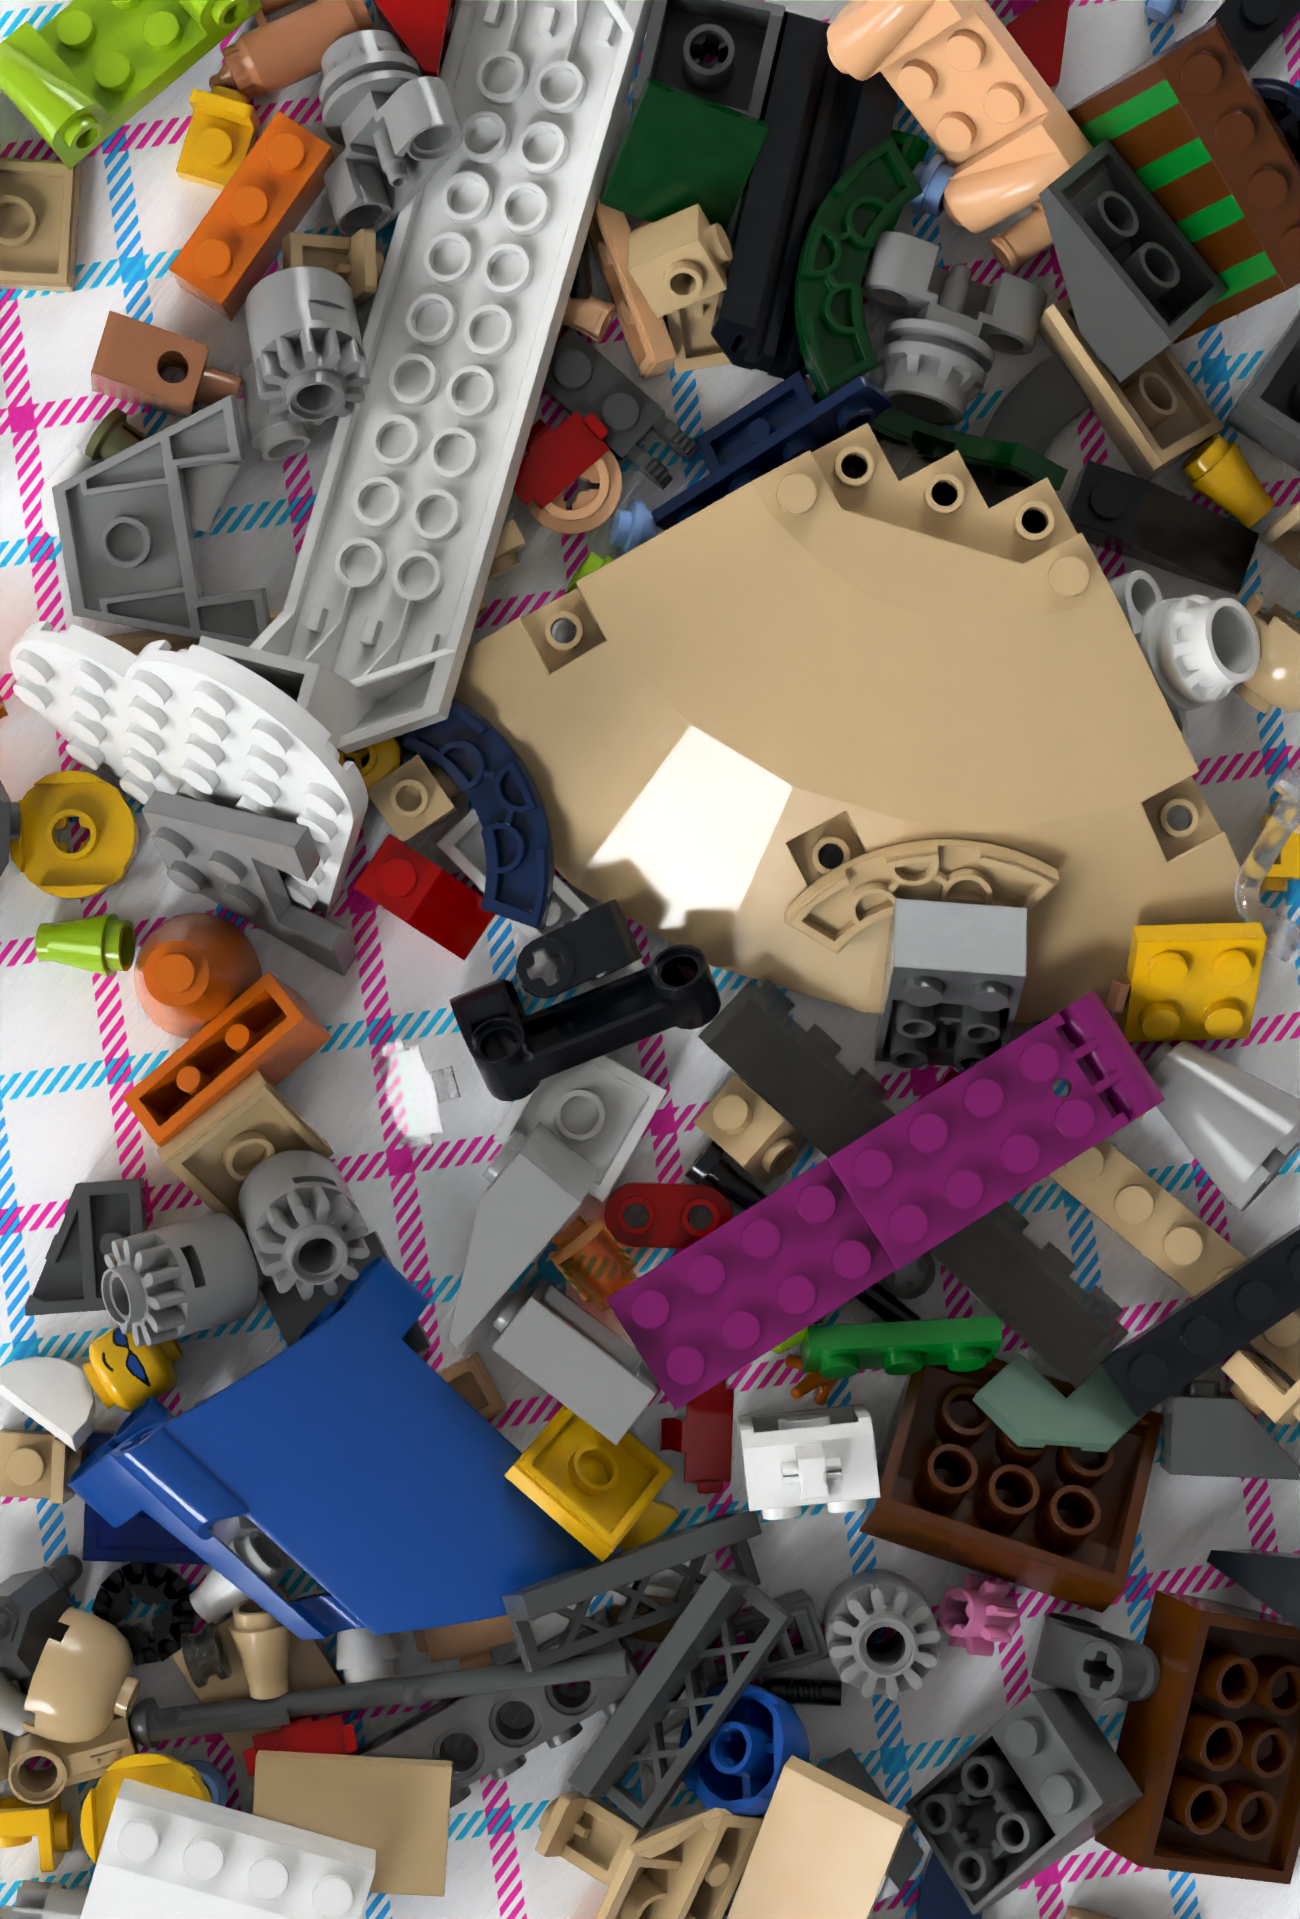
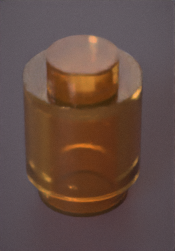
[548,1214,638,1312]

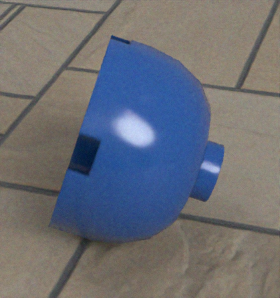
[679,1683,810,1816]

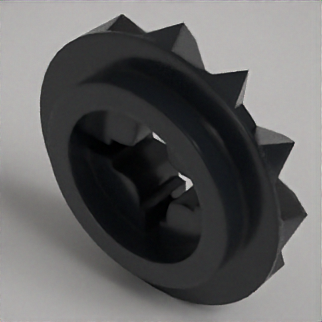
[91,1561,195,1666]

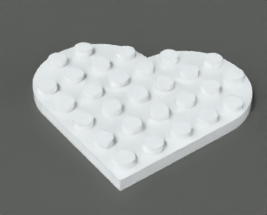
[10,621,368,915]

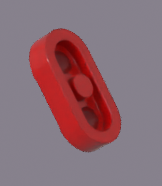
[604,1182,732,1249]

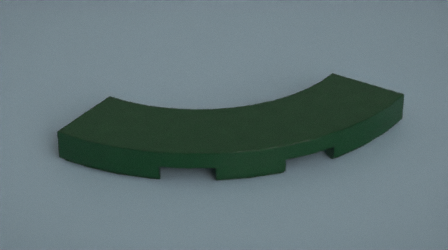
[794,135,923,400]
[816,391,1068,491]

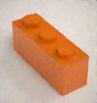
[168,110,336,322]
[122,971,332,1147]

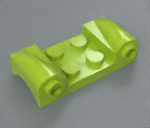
[0,0,263,170]

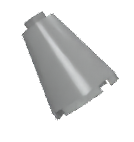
[1144,1040,1300,1212]

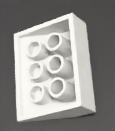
[80,1778,376,1919]

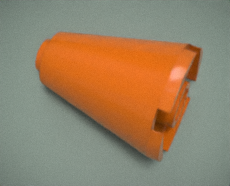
[134,913,262,1039]

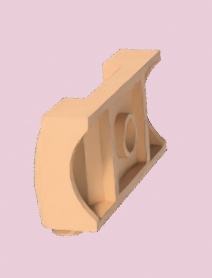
[827,0,1094,234]

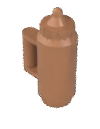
[209,0,376,99]

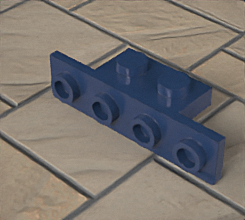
[651,371,893,531]

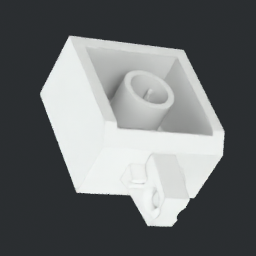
[738,1403,881,1520]

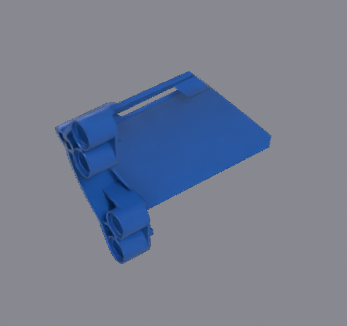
[67,1255,630,1640]

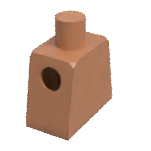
[91,311,242,418]

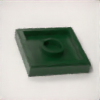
[599,77,769,232]

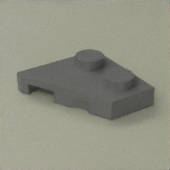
[25,1178,147,1316]

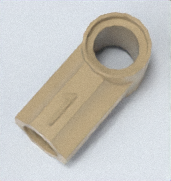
[8,1714,139,1804]

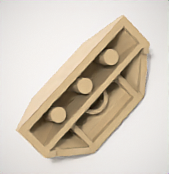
[595,1808,765,1919]

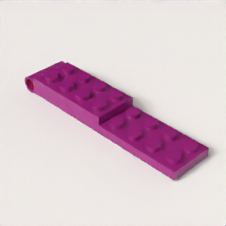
[606,989,1165,1410]

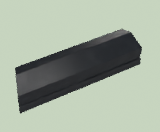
[710,10,899,380]

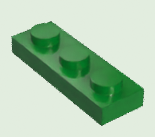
[800,1316,1003,1379]

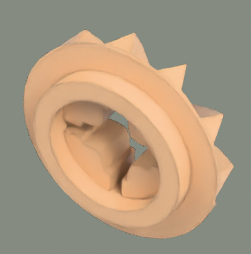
[525,450,622,536]

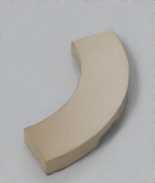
[784,839,1059,955]

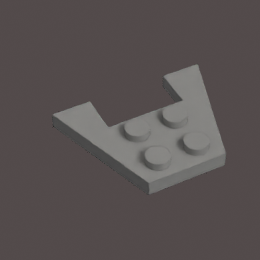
[52,395,271,647]
[141,790,356,977]

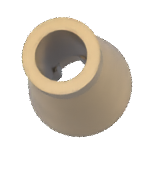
[228,1599,291,1700]

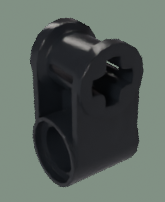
[516,899,643,998]

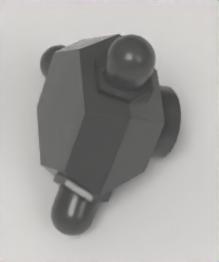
[0,1554,83,1694]

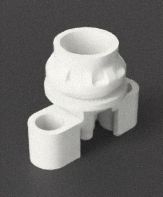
[1107,570,1260,742]

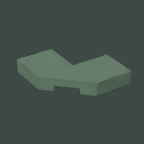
[972,1353,1150,1452]

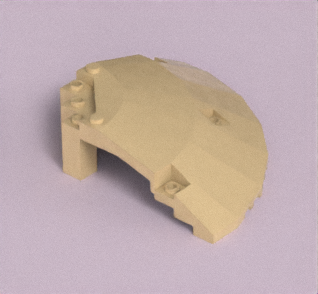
[454,423,1273,1024]

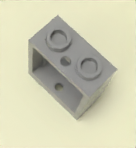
[491,1277,659,1445]

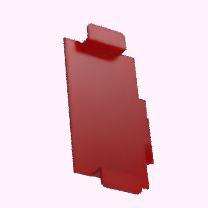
[513,411,610,510]
[660,1381,734,1494]
[243,1714,358,1777]

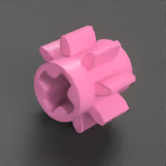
[939,1573,1019,1656]

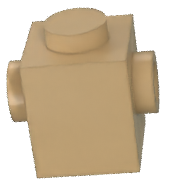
[628,203,733,318]

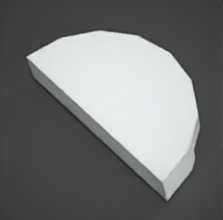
[0,1356,96,1451]

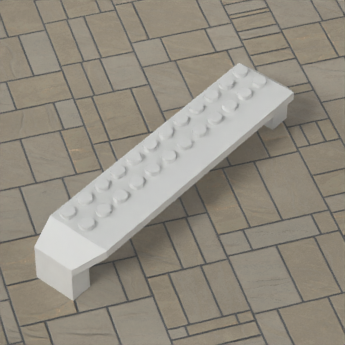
[198,0,654,754]

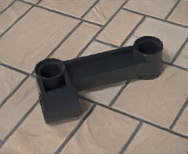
[449,944,721,1102]

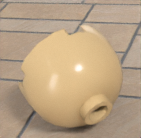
[1235,593,1300,714]
[22,1606,141,1744]

